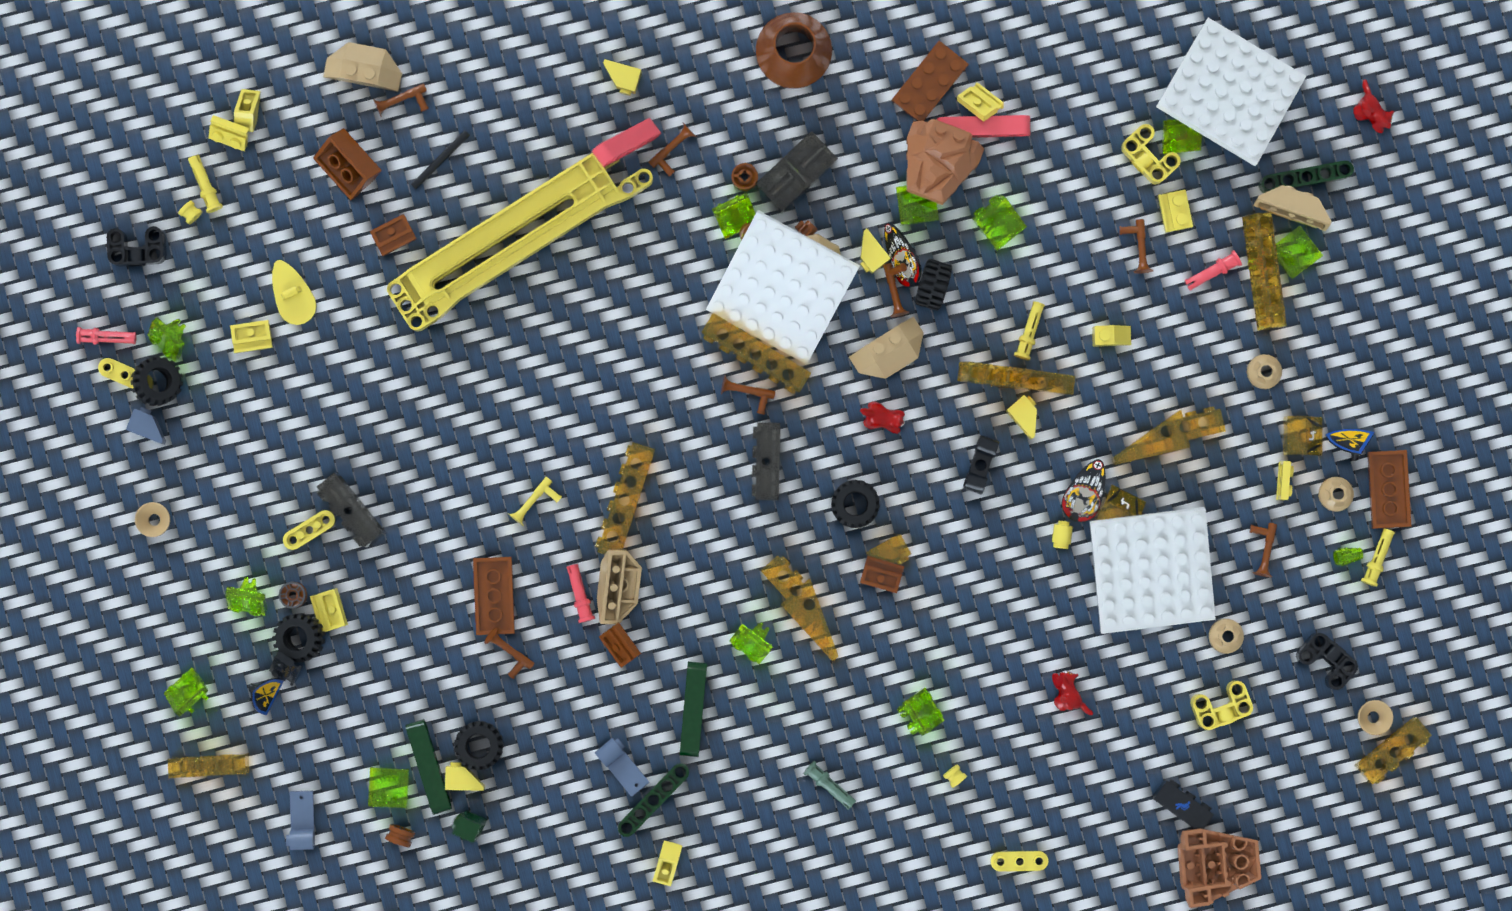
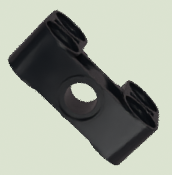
[106,226,167,266]
[962,435,1000,495]
[1296,633,1358,690]

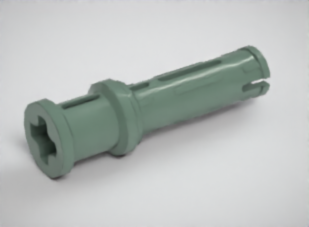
[803,761,856,810]

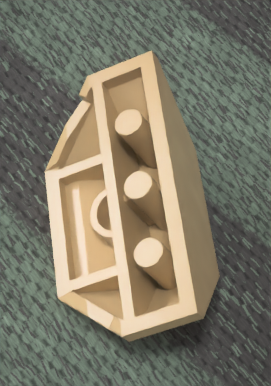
[323,42,402,92]
[1253,185,1332,231]
[849,316,924,379]
[597,550,642,624]

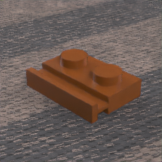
[370,214,417,256]
[860,556,904,593]
[599,622,641,668]

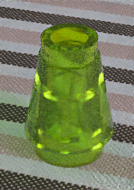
[1333,548,1363,566]

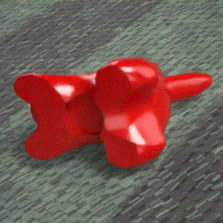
[1353,79,1394,134]
[860,401,905,434]
[1052,670,1093,715]

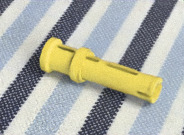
[188,155,223,213]
[1014,301,1045,360]
[1361,528,1395,587]

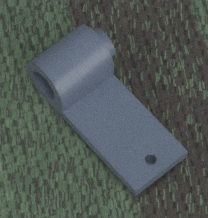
[595,738,650,797]
[286,791,315,850]

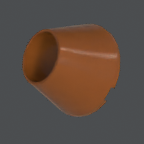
[756,12,832,89]

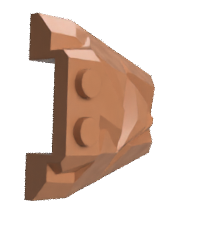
[906,119,984,205]
[1178,828,1261,908]

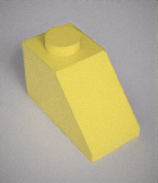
[603,59,642,96]
[234,89,260,132]
[860,228,891,274]
[1092,325,1131,347]
[1006,395,1037,440]
[445,762,485,791]
[653,840,683,887]

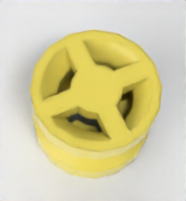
[178,200,202,225]
[943,764,967,788]

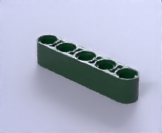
[1259,161,1354,193]
[680,661,707,757]
[405,719,452,815]
[618,763,689,837]

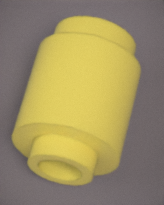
[1052,520,1073,549]

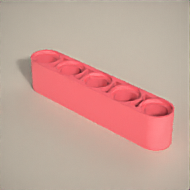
[937,115,1031,138]
[592,118,661,167]

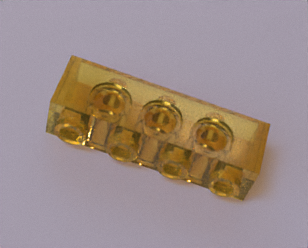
[1355,717,1432,784]
[167,753,249,778]

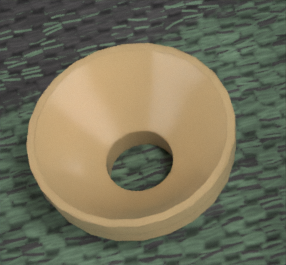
[1247,354,1282,389]
[1318,477,1354,511]
[135,502,170,537]
[1209,619,1244,654]
[1357,700,1393,735]

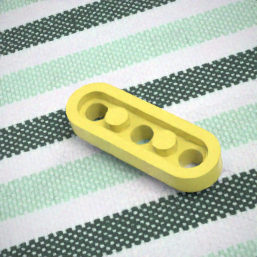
[98,358,154,389]
[283,510,336,550]
[990,851,1048,871]

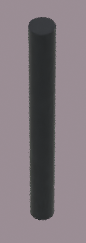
[411,130,470,189]

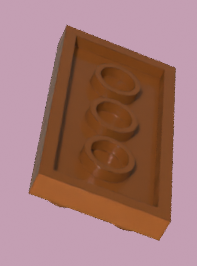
[891,41,969,121]
[1367,450,1412,529]
[473,557,515,635]

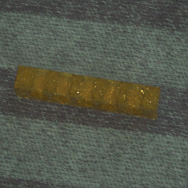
[1242,212,1287,331]
[701,313,811,394]
[595,442,655,554]

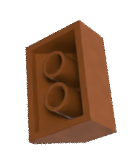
[313,128,382,200]

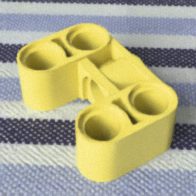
[1121,124,1181,184]
[1190,680,1253,730]

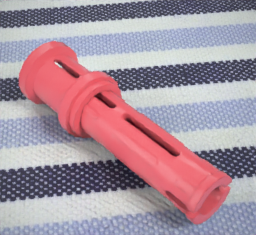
[1184,250,1242,291]
[76,327,136,345]
[566,564,595,623]

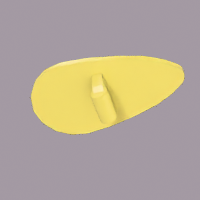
[272,260,316,325]

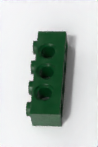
[451,810,488,843]

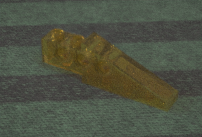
[957,361,1075,395]
[1112,406,1226,465]
[761,555,838,661]

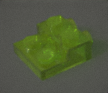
[972,195,1027,250]

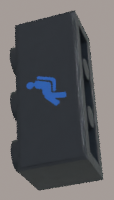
[1152,779,1214,829]

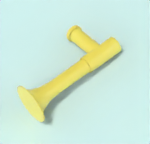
[508,477,562,526]

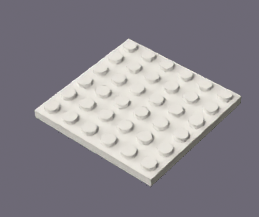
[1156,18,1306,166]
[706,210,860,365]
[1089,507,1216,634]

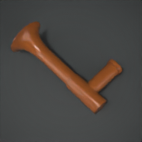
[373,83,429,117]
[648,123,696,177]
[1119,219,1154,274]
[883,263,909,318]
[721,375,775,415]
[1249,523,1277,577]
[484,627,534,679]

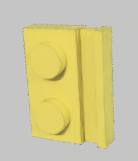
[957,82,1004,122]
[209,115,249,151]
[1158,189,1193,233]
[230,320,273,353]
[1276,461,1294,500]
[310,588,348,632]

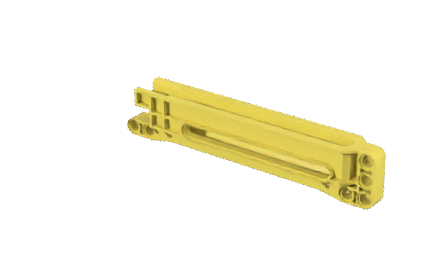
[387,153,653,331]

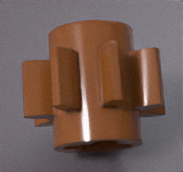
[795,220,818,236]

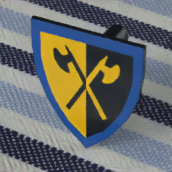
[1325,429,1374,461]
[248,678,284,715]

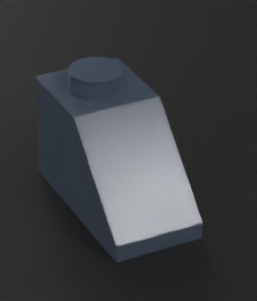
[126,407,166,445]

